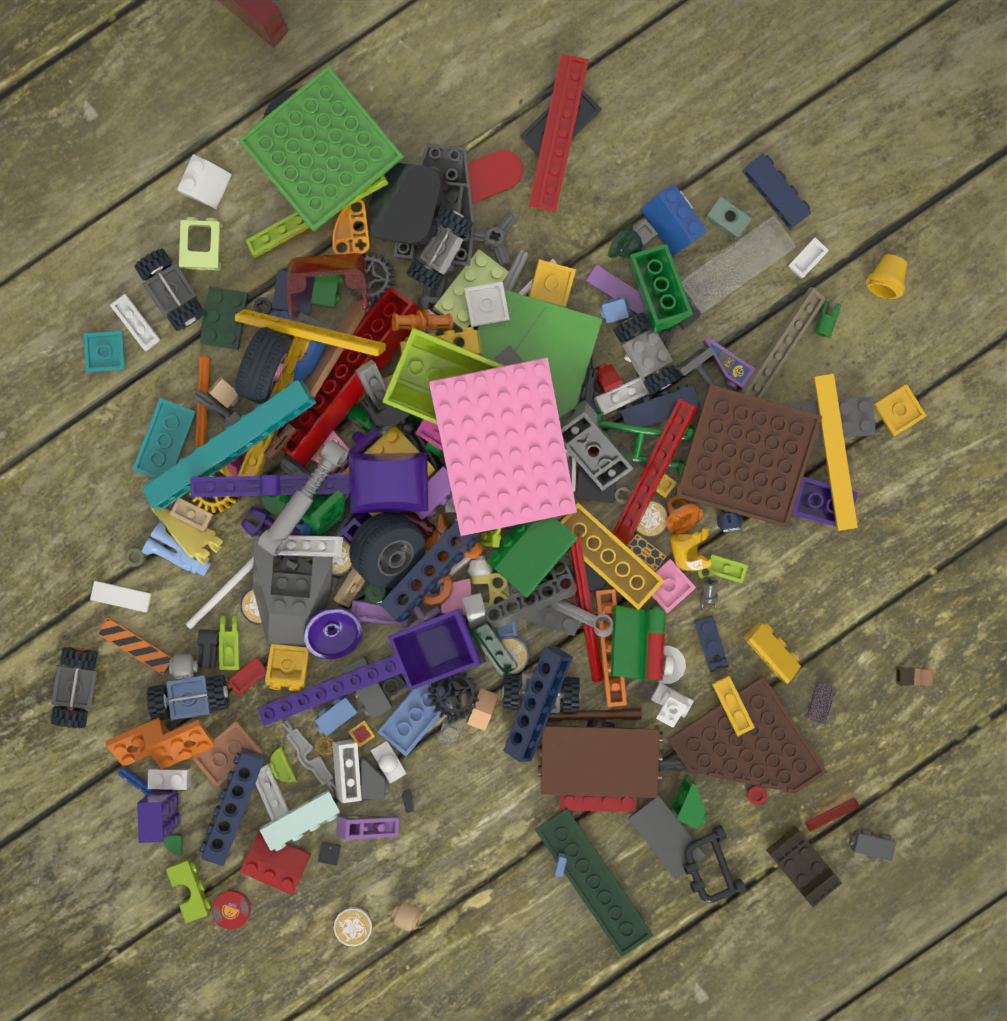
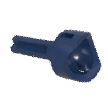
[716,510,743,532]

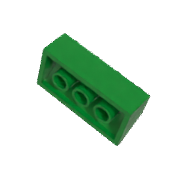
[628,244,693,333]

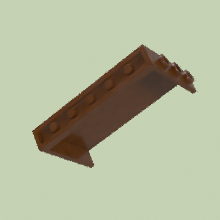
[538,724,663,798]

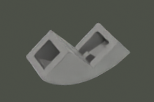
[462,593,486,629]

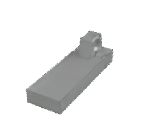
[356,359,389,411]

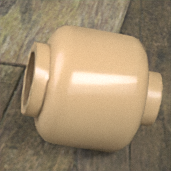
[392,903,422,932]

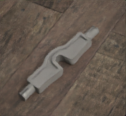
[281,719,336,793]

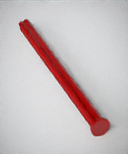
[570,533,603,682]

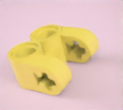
[470,572,509,610]

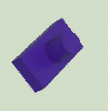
[348,427,383,456]

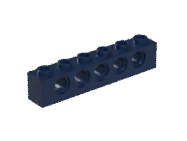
[379,520,479,623]
[503,646,573,762]
[199,747,264,866]

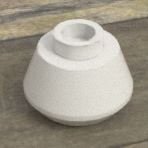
[467,556,494,576]

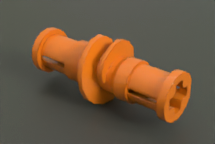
[392,309,453,332]

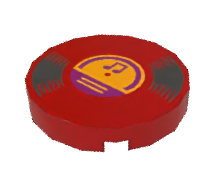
[211,890,251,930]

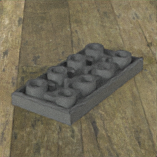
[628,795,706,880]

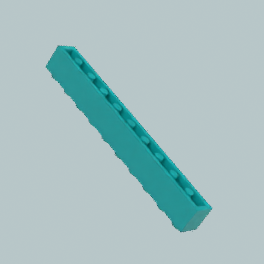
[142,380,316,510]

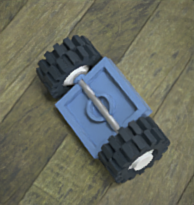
[146,675,230,721]

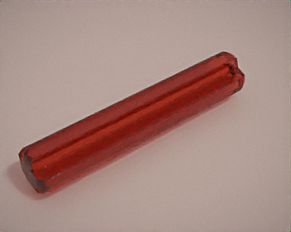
[805,798,859,832]

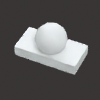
[371,741,407,784]

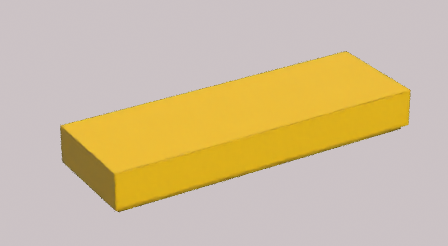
[712,675,755,736]

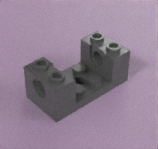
[559,400,634,491]

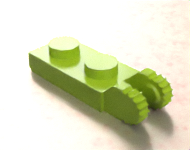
[219,616,240,670]

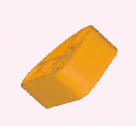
[332,199,371,258]

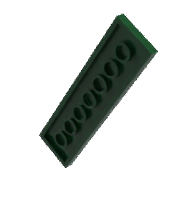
[535,808,653,957]

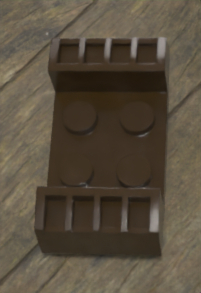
[766,826,842,907]

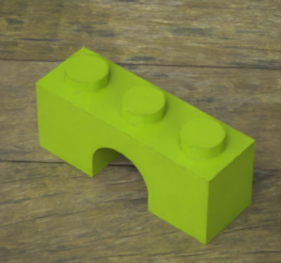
[166,857,212,923]

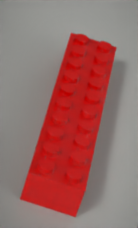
[276,287,422,466]

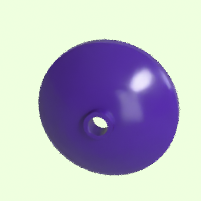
[304,607,362,659]

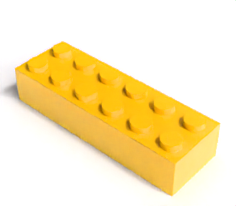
[561,503,665,610]

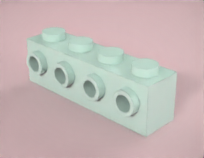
[259,790,340,851]

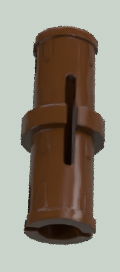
[263,423,298,461]

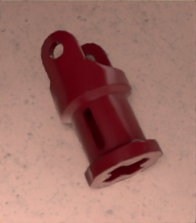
[405,512,436,537]

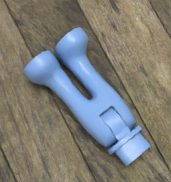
[141,521,211,577]

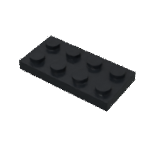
[520,89,602,156]

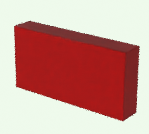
[227,657,267,696]

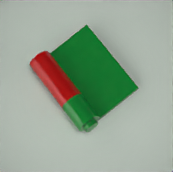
[611,605,666,681]

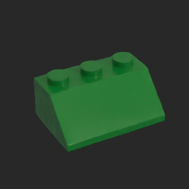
[670,774,707,829]

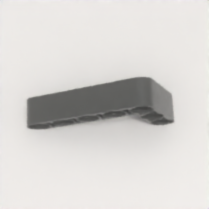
[485,555,577,628]

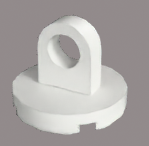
[657,645,686,684]

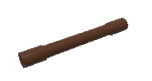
[547,708,642,722]

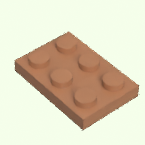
[192,720,262,788]

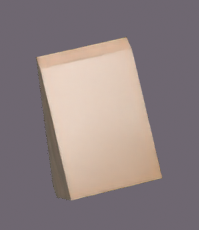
[467,688,498,731]

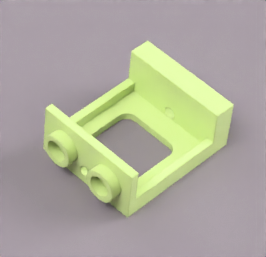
[179,217,223,271]

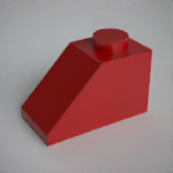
[596,363,623,394]

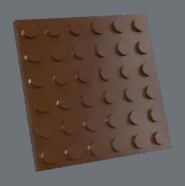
[675,384,822,527]

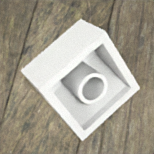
[177,154,232,210]

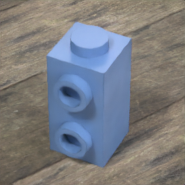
[315,695,359,736]

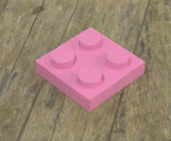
[652,559,696,613]

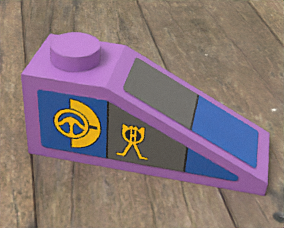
[703,337,755,390]
[336,815,399,840]

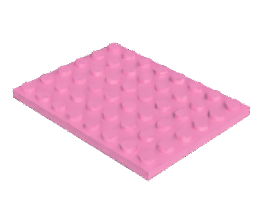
[429,357,577,536]

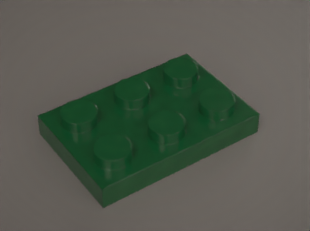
[200,286,248,350]

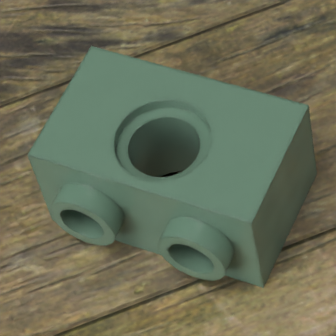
[705,197,752,241]

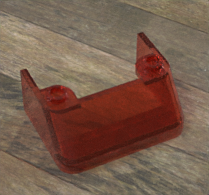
[286,253,370,317]

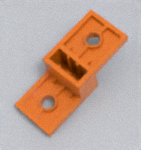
[105,718,216,769]

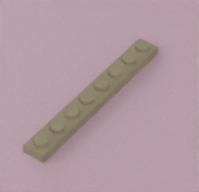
[740,287,826,398]

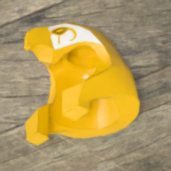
[670,527,712,571]

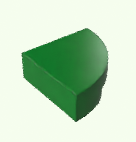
[163,834,183,855]

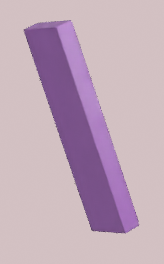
[586,265,650,323]

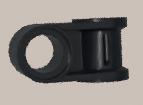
[382,673,407,696]

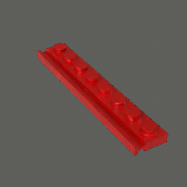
[528,53,589,213]

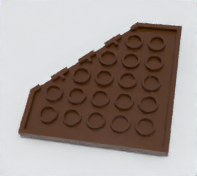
[667,676,827,794]

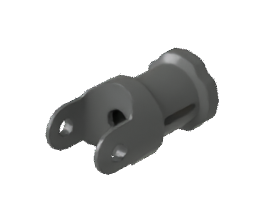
[700,577,718,610]

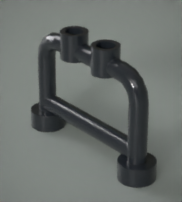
[683,825,747,903]

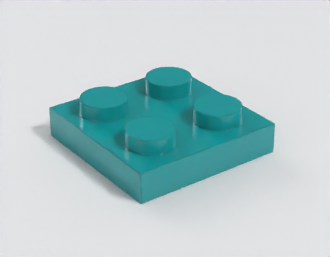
[83,331,126,372]

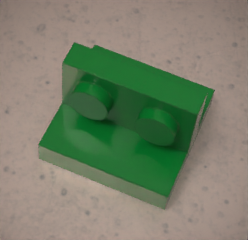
[301,490,345,536]

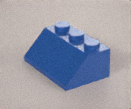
[640,184,707,256]

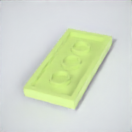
[433,250,509,331]

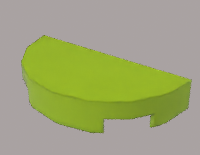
[270,746,298,783]

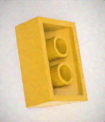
[743,622,801,684]

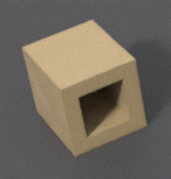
[208,377,240,408]

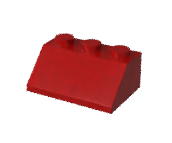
[240,831,311,896]

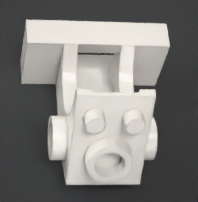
[651,682,694,727]

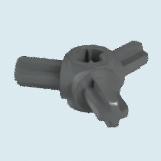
[473,213,516,266]

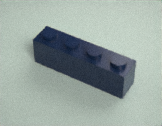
[742,153,811,230]
[619,384,701,433]

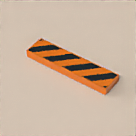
[97,617,173,675]

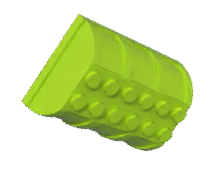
[382,327,505,425]

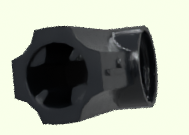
[198,629,219,668]

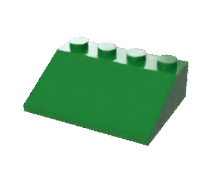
[486,517,578,597]

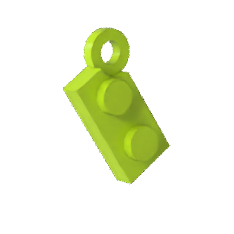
[476,528,501,547]
[698,553,748,584]

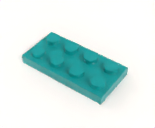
[132,398,197,478]

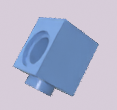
[600,295,632,323]

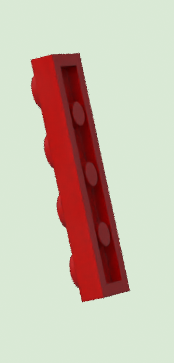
[559,795,637,812]

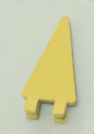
[151,507,223,565]

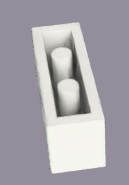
[332,739,362,803]

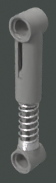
[258,440,349,556]

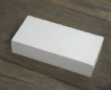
[788,238,829,279]

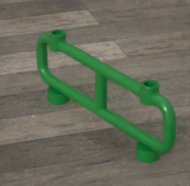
[593,409,696,475]

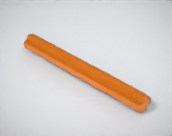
[195,356,210,448]

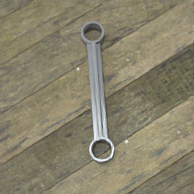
[508,582,613,637]

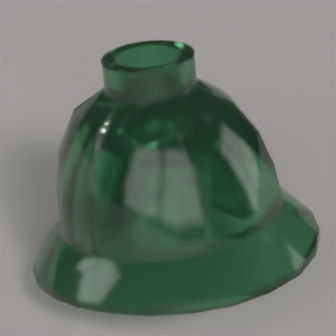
[608,222,646,259]

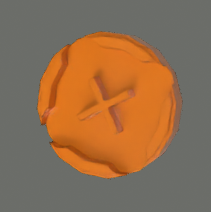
[666,496,703,534]

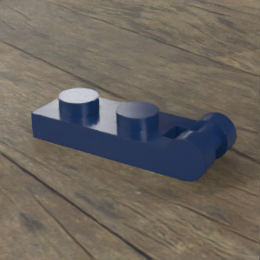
[694,616,729,673]

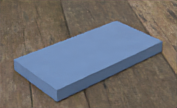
[377,684,454,756]

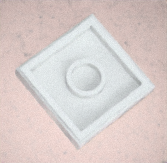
[464,281,510,327]

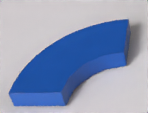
[293,340,326,381]

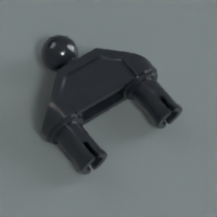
[359,380,416,436]

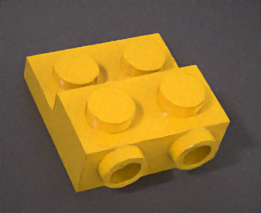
[265,644,310,692]

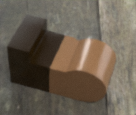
[896,666,934,686]

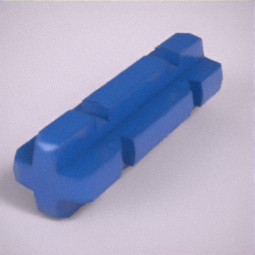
[118,766,153,795]

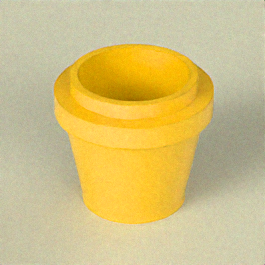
[866,254,908,299]

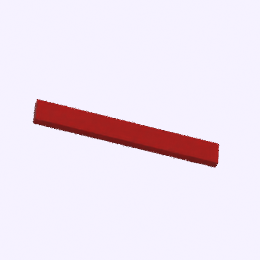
[612,398,698,544]

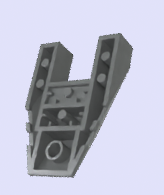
[253,531,334,647]

